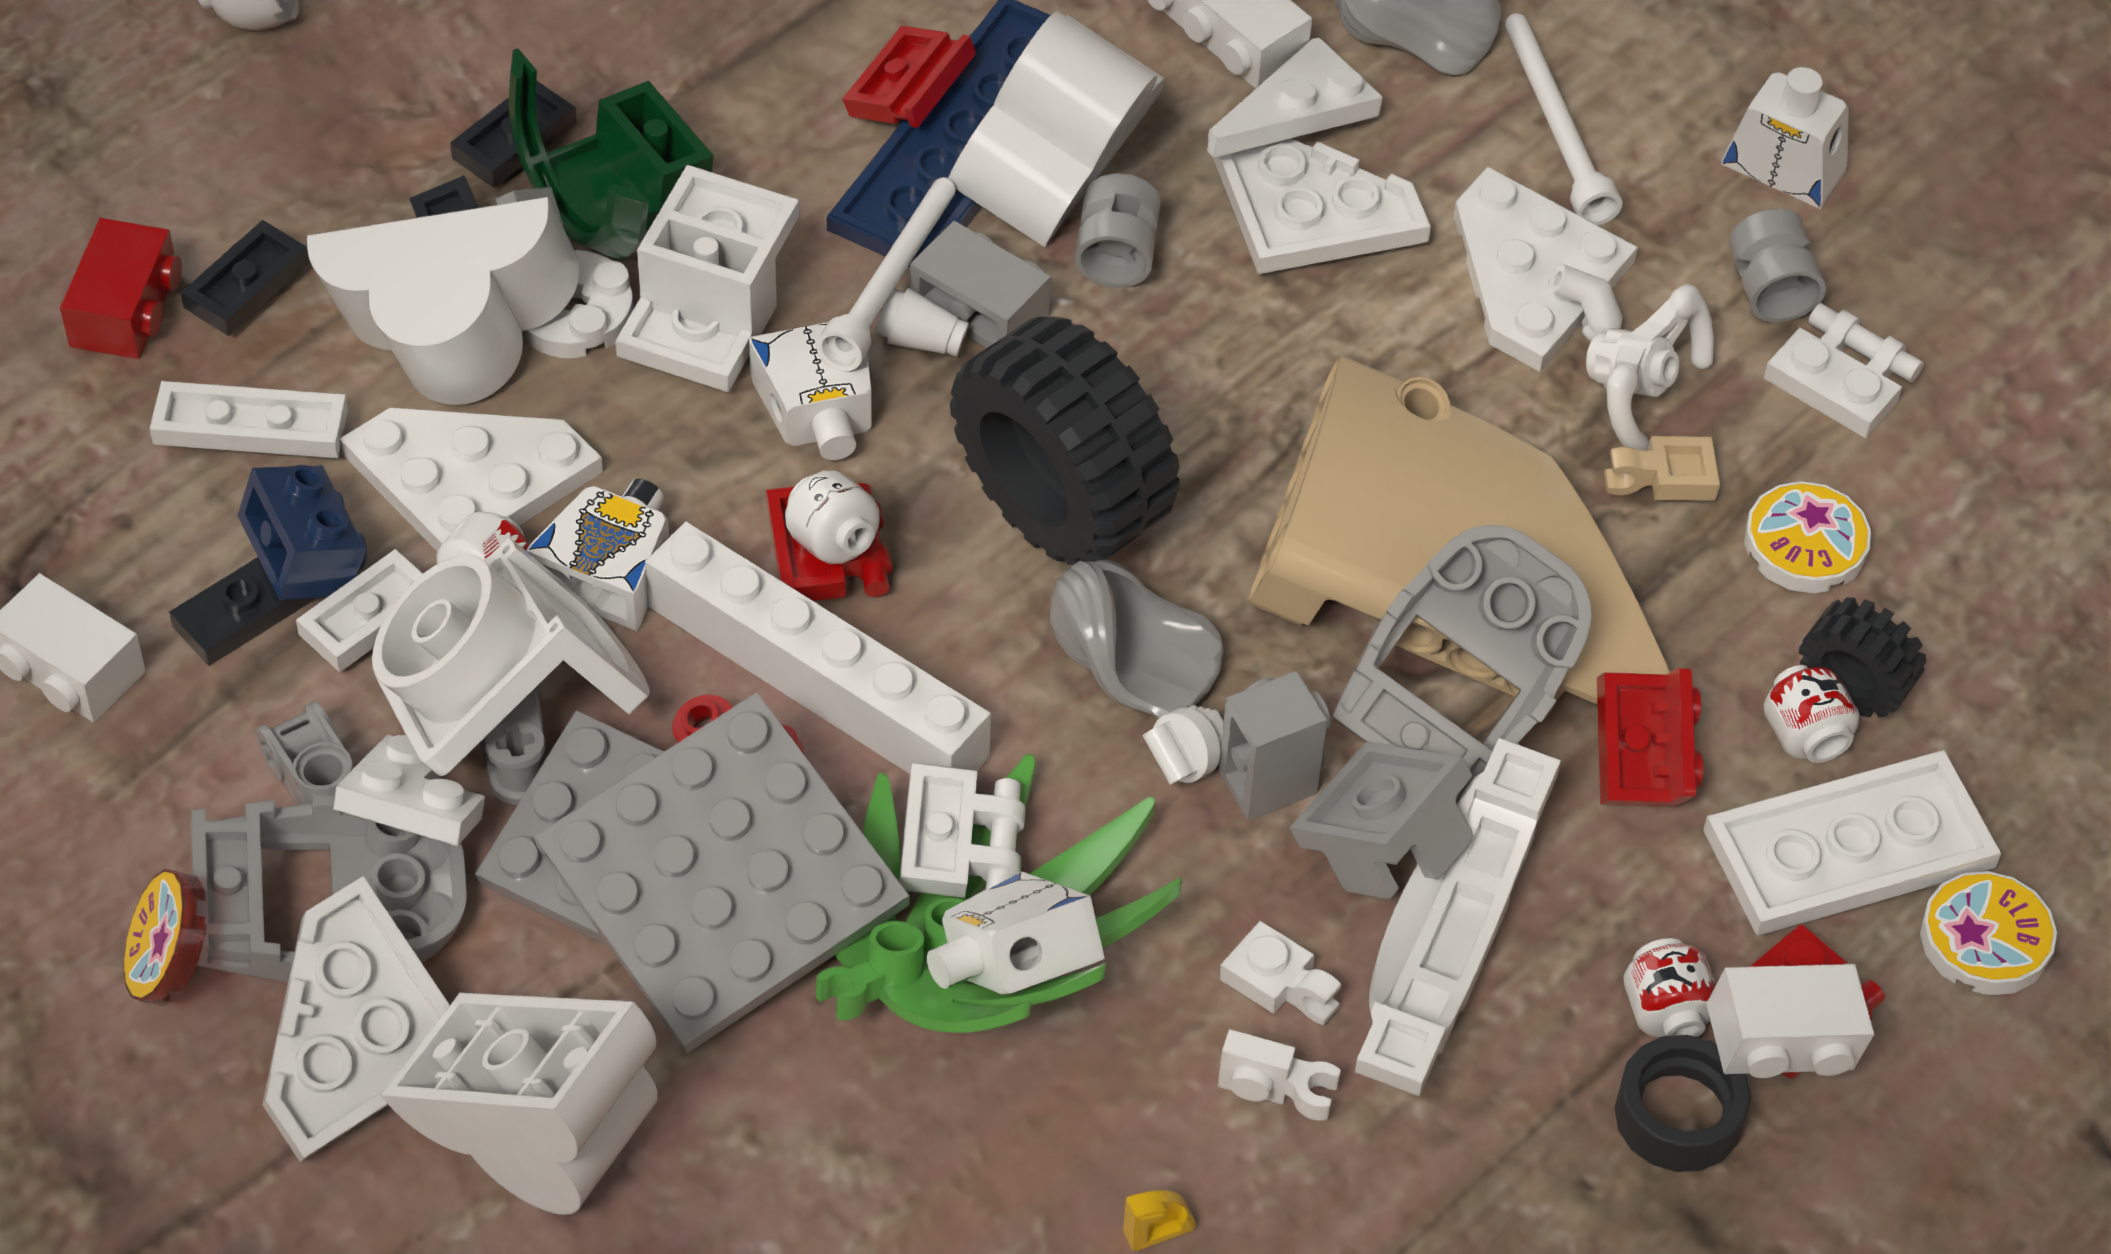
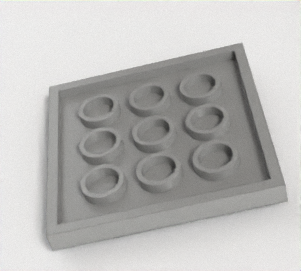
[534,692,910,1054]

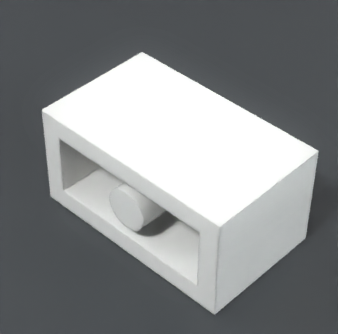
[0,573,146,723]
[1706,964,1874,1078]

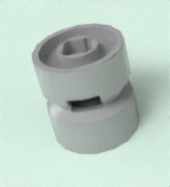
[1075,173,1161,288]
[1728,208,1827,323]

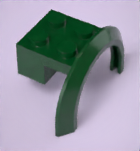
[509,48,714,259]

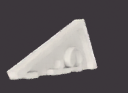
[1207,37,1383,158]

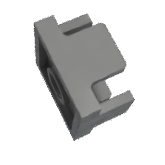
[1289,742,1473,899]

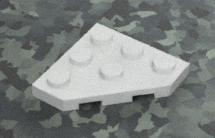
[1208,129,1431,274]
[1454,167,1638,372]
[339,408,603,551]
[262,876,450,1163]

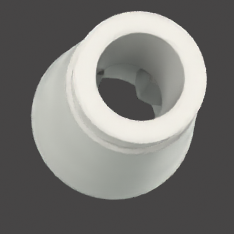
[875,288,969,357]

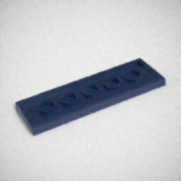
[826,0,1051,268]

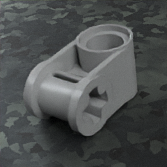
[478,687,546,805]
[255,701,354,805]

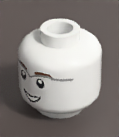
[785,470,880,564]

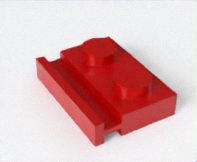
[842,26,976,128]

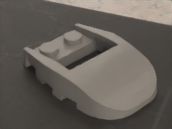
[1331,525,1592,797]
[190,795,467,982]

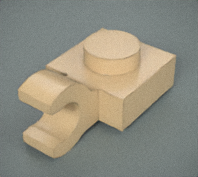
[1604,436,1720,501]

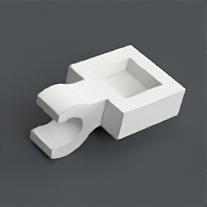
[1220,921,1341,1025]
[1218,1029,1340,1121]

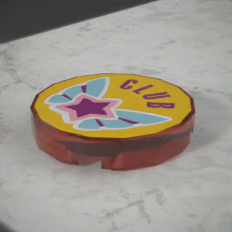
[123,869,207,1006]

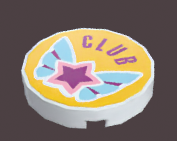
[1744,481,1871,594]
[1920,871,2057,995]

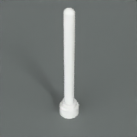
[1505,13,1622,225]
[816,177,956,371]

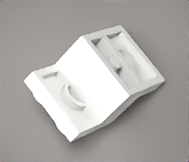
[615,165,799,392]

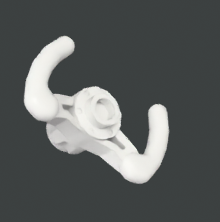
[1586,284,1714,450]

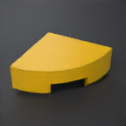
[1123,1190,1196,1251]

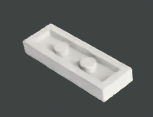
[149,381,348,458]

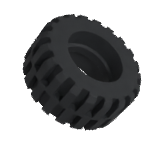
[950,316,1180,565]

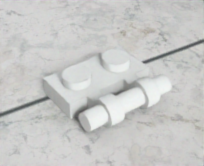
[1763,303,1924,438]
[899,763,1026,898]

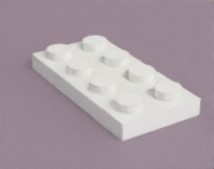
[1703,750,2001,936]

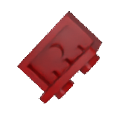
[1597,668,1703,807]

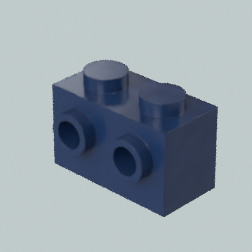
[237,465,367,600]

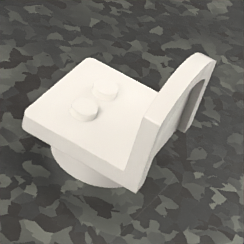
[372,537,650,776]

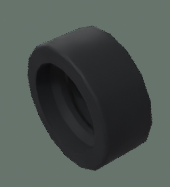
[1614,1035,1751,1172]

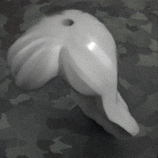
[1335,0,1501,75]
[1049,560,1223,719]

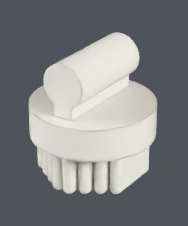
[1142,705,1224,785]

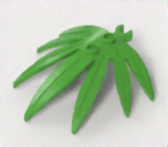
[816,754,1182,1033]

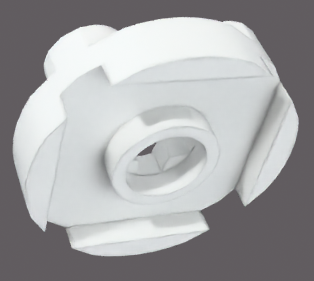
[522,250,634,358]

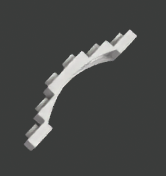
[1355,738,1561,1097]

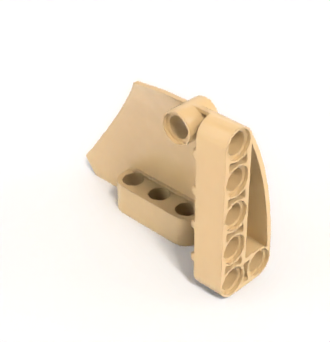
[1247,355,1670,704]

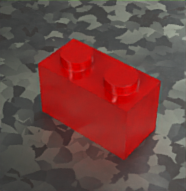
[60,217,182,360]

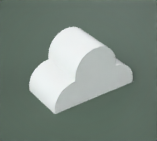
[949,11,1166,247]
[307,197,579,405]
[381,993,658,1215]

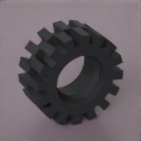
[1799,597,1927,718]

